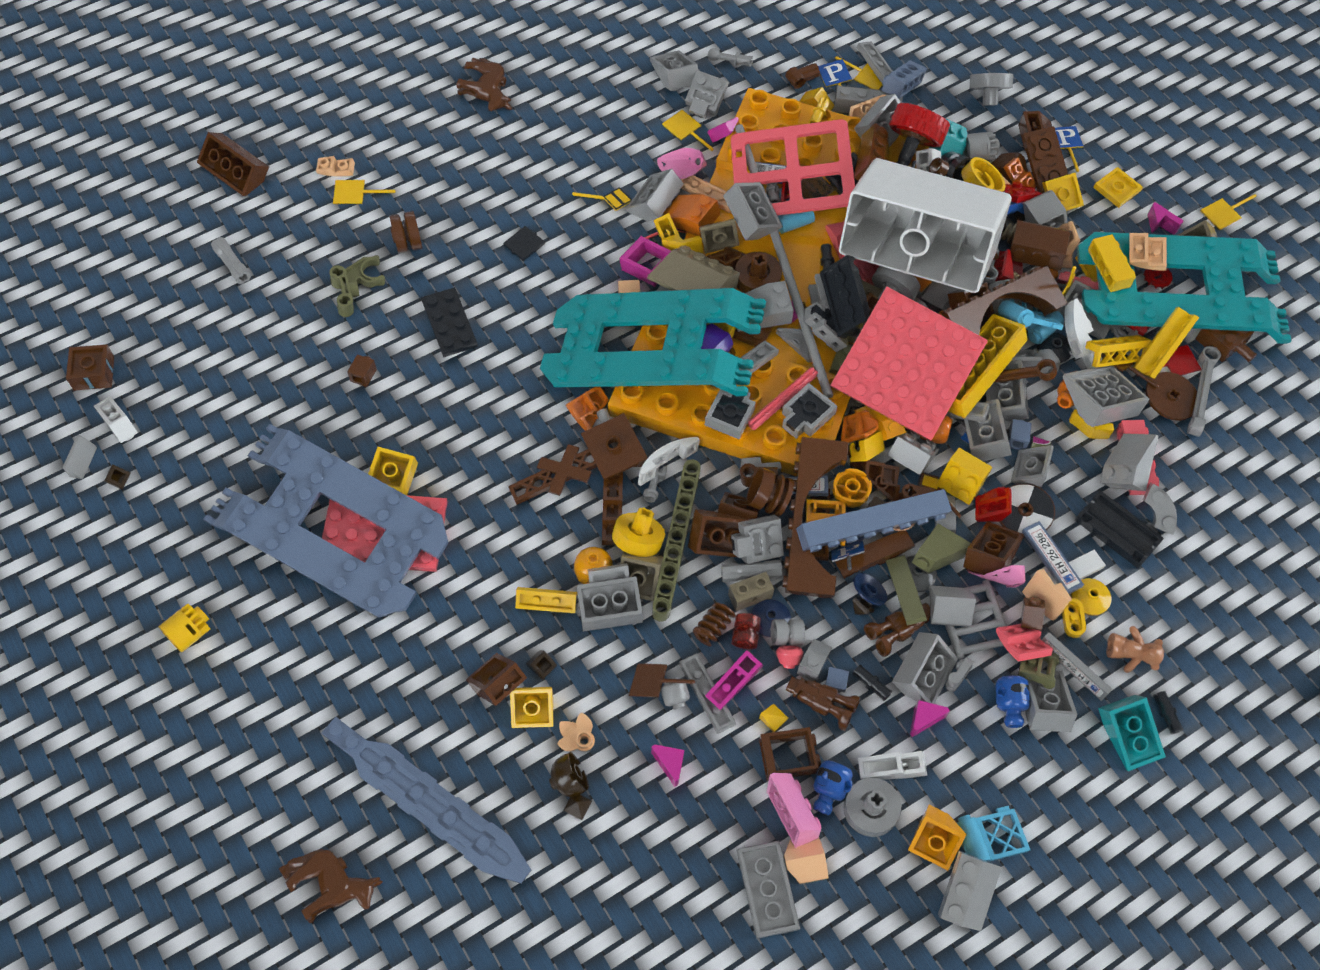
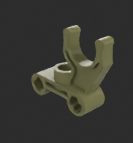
[329,255,385,317]

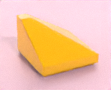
[759,704,788,732]

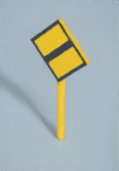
[572,187,632,211]

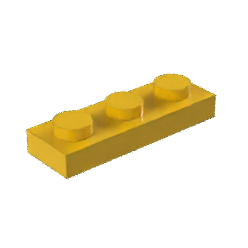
[515,587,577,613]

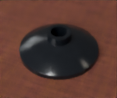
[1037,332,1072,363]

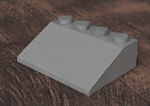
[1063,365,1149,427]

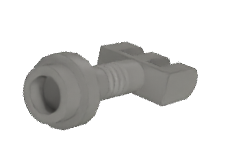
[643,466,667,503]

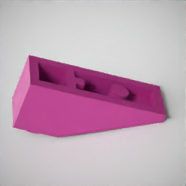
[705,650,763,710]

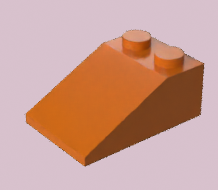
[663,194,720,237]

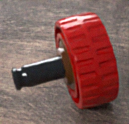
[889,103,950,166]

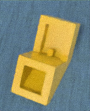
[661,234,703,253]
[1069,409,1114,439]

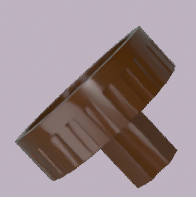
[735,251,782,293]

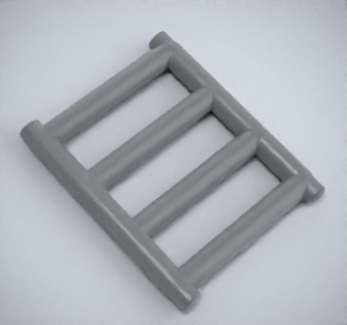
[945,580,1007,659]

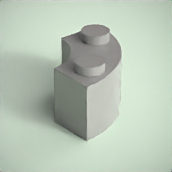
[1142,482,1177,535]

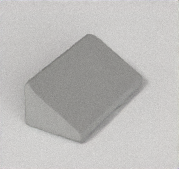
[63,435,97,479]

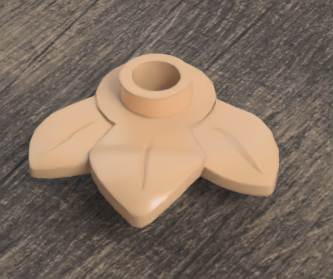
[557,713,595,752]

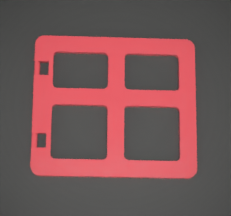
[731,119,855,216]

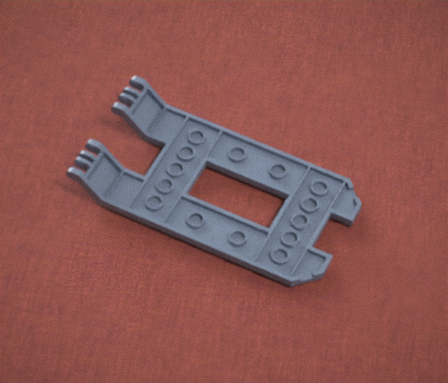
[203,424,449,618]

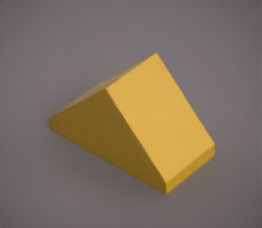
[799,87,834,111]
[653,213,679,239]

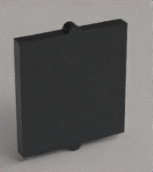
[503,226,545,261]

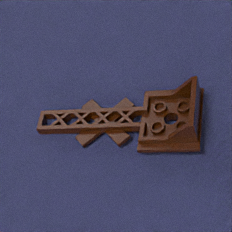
[508,413,648,505]

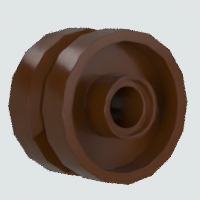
[389,211,423,254]

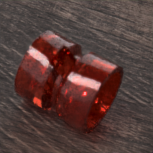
[731,613,762,649]

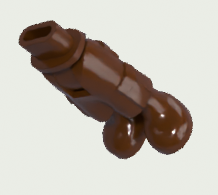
[864,603,931,657]
[786,676,860,731]

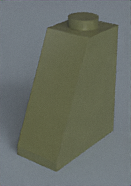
[912,523,971,573]

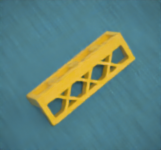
[1133,307,1199,379]
[1085,335,1151,368]

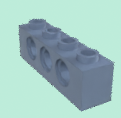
[882,60,927,99]

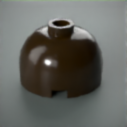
[549,752,589,797]

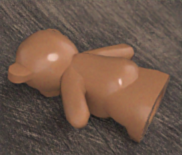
[1106,626,1164,673]

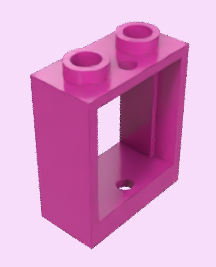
[619,236,671,287]

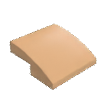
[1129,233,1167,271]
[1022,568,1072,621]

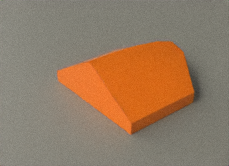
[841,410,879,443]

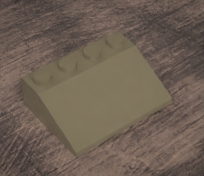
[647,246,740,291]

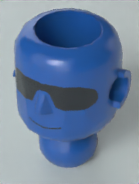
[995,675,1030,728]
[813,760,853,816]

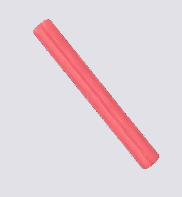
[748,367,818,430]

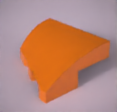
[565,387,609,431]

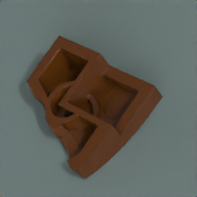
[861,460,900,502]

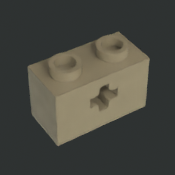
[728,572,774,611]

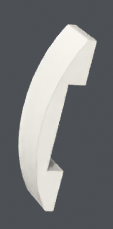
[638,437,700,486]

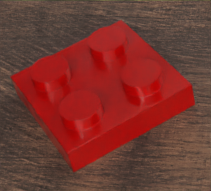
[1003,182,1042,203]

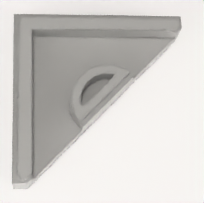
[776,328,812,363]

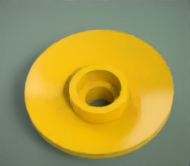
[1071,578,1111,616]

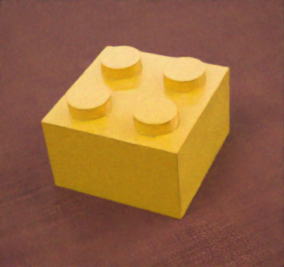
[368,447,418,495]
[936,447,993,505]

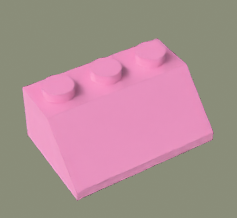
[766,773,822,848]

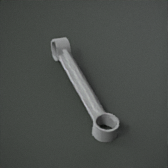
[1187,346,1221,437]

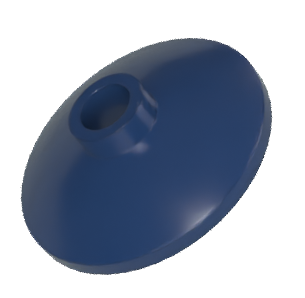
[853,573,888,606]
[751,599,791,637]

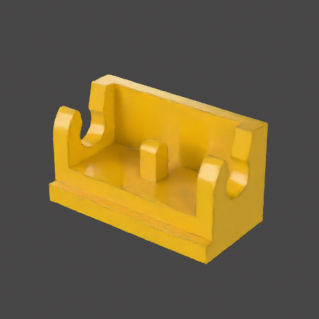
[850,430,885,462]

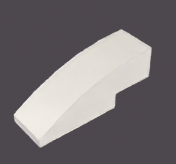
[858,751,927,780]

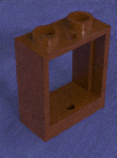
[466,653,527,706]
[759,727,821,781]

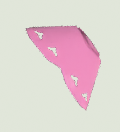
[657,148,707,179]
[967,565,1025,587]

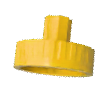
[961,157,1006,192]
[612,507,665,557]

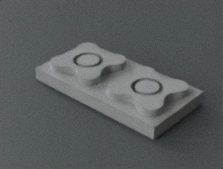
[736,841,800,939]

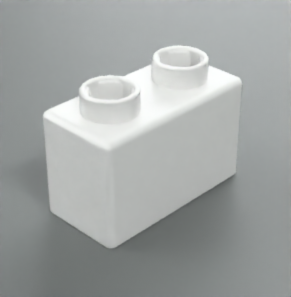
[839,158,1012,293]

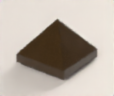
[852,597,875,615]
[563,795,592,820]

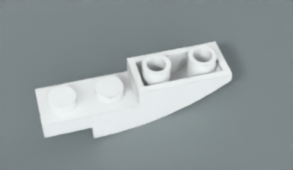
[1064,298,1102,369]

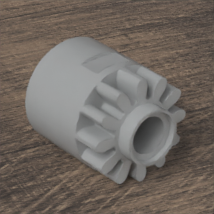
[963,131,1000,161]

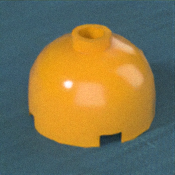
[833,468,872,508]
[574,547,613,584]

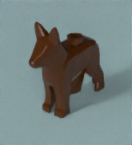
[456,58,512,111]
[279,849,383,923]

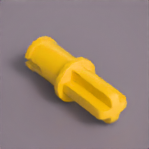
[809,97,829,124]

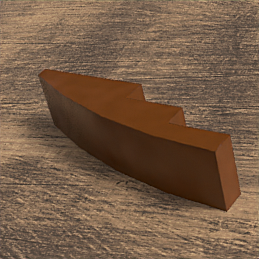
[602,472,623,545]
[835,530,915,579]

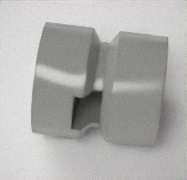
[771,619,805,646]

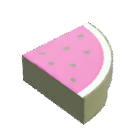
[1031,436,1051,448]

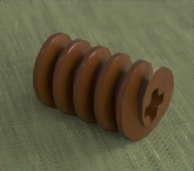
[693,603,736,647]

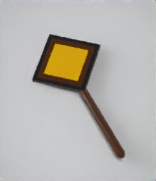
[917,472,961,518]

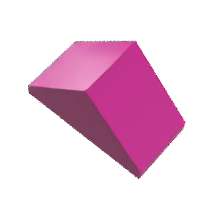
[910,700,950,737]
[651,745,684,787]

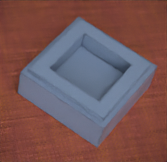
[825,667,849,693]

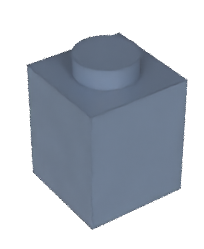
[1008,419,1032,450]

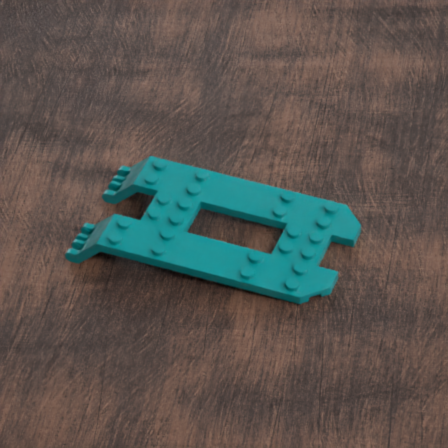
[1077,232,1292,344]
[540,288,766,396]

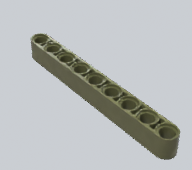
[652,459,701,622]

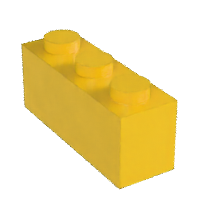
[1088,234,1136,292]

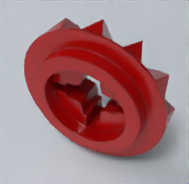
[1143,268,1172,289]

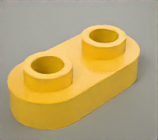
[1062,598,1086,638]

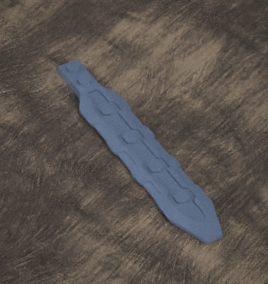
[322,717,532,884]

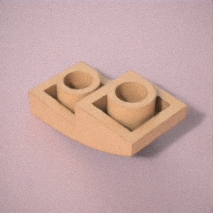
[316,156,355,176]

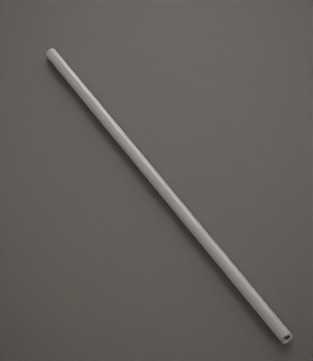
[735,124,833,399]

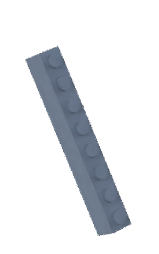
[796,489,952,552]

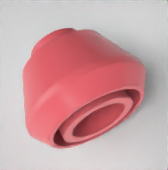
[776,645,804,669]

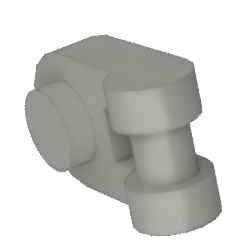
[945,657,974,692]

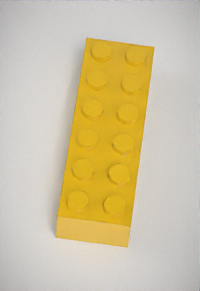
[948,314,1027,419]

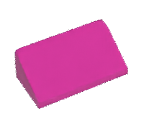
[708,117,739,143]

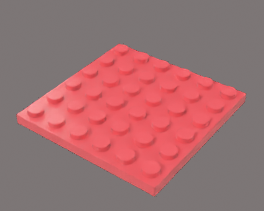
[830,287,988,441]

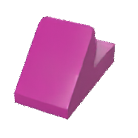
[1147,202,1184,235]

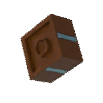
[66,344,114,391]

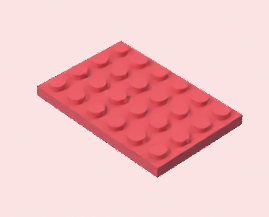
[322,495,448,572]

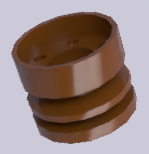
[746,467,794,517]

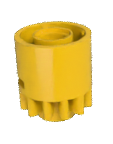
[158,604,210,653]

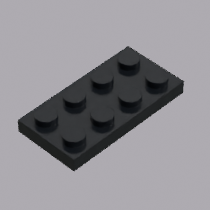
[421,287,478,358]

